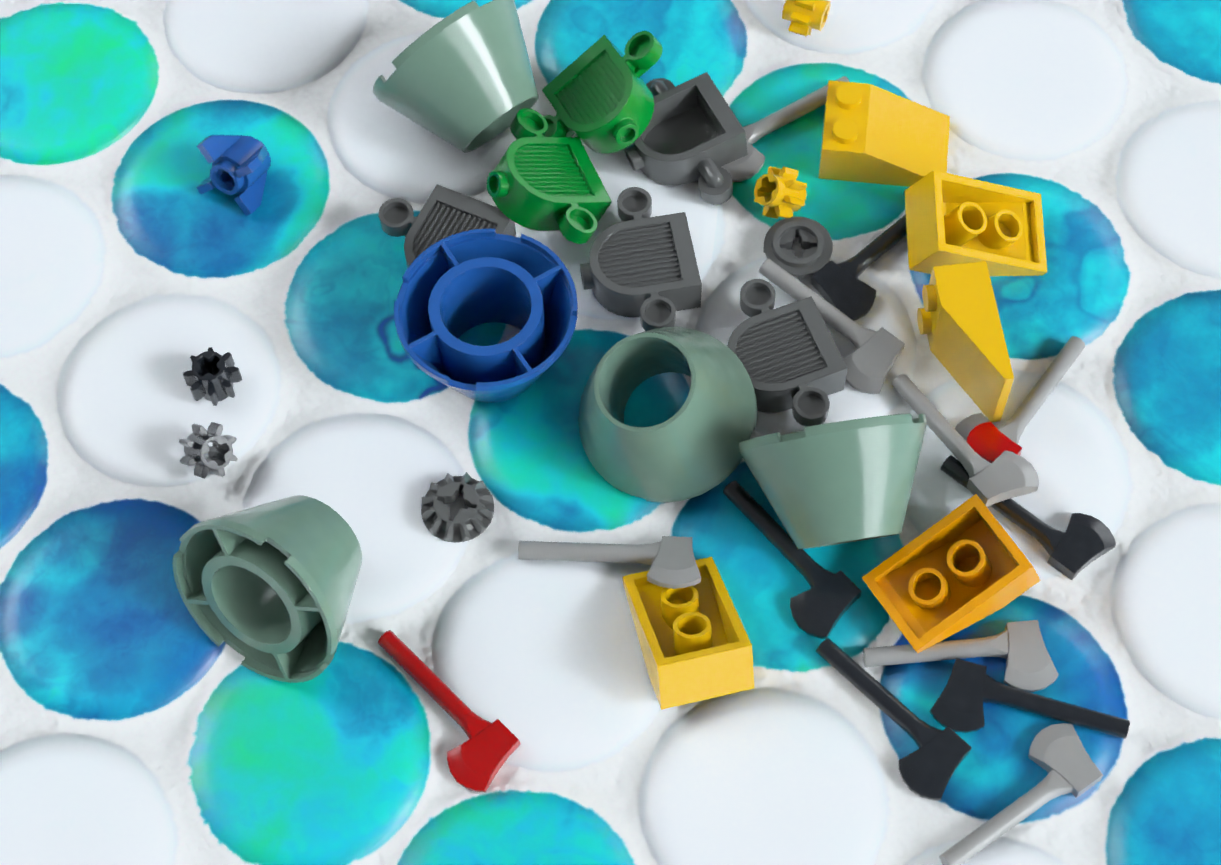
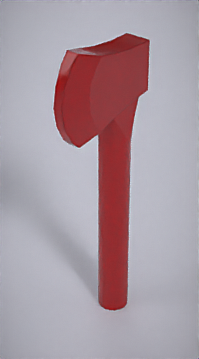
[378,630,520,792]

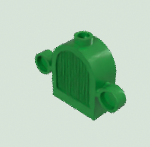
[542,31,663,154]
[486,108,612,244]

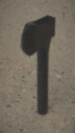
[810,214,907,321]
[940,455,1116,580]
[723,480,862,639]
[816,638,972,800]
[930,658,1130,739]

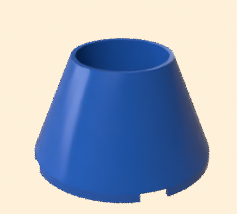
[394,228,578,403]

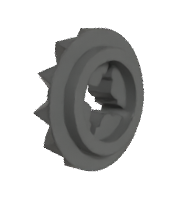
[763,217,833,280]
[421,472,494,543]

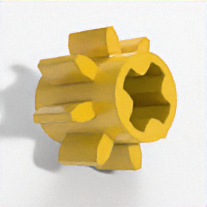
[782,0,831,37]
[754,166,807,219]

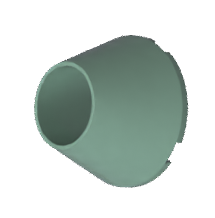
[372,0,539,153]
[578,327,757,503]
[739,413,927,549]
[172,495,362,683]

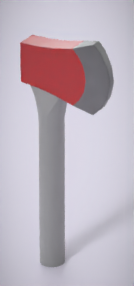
[955,336,1085,463]

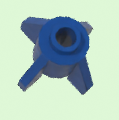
[196,135,271,216]

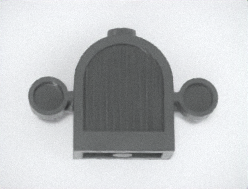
[624,72,748,205]
[379,184,516,268]
[580,187,702,331]
[727,279,848,427]

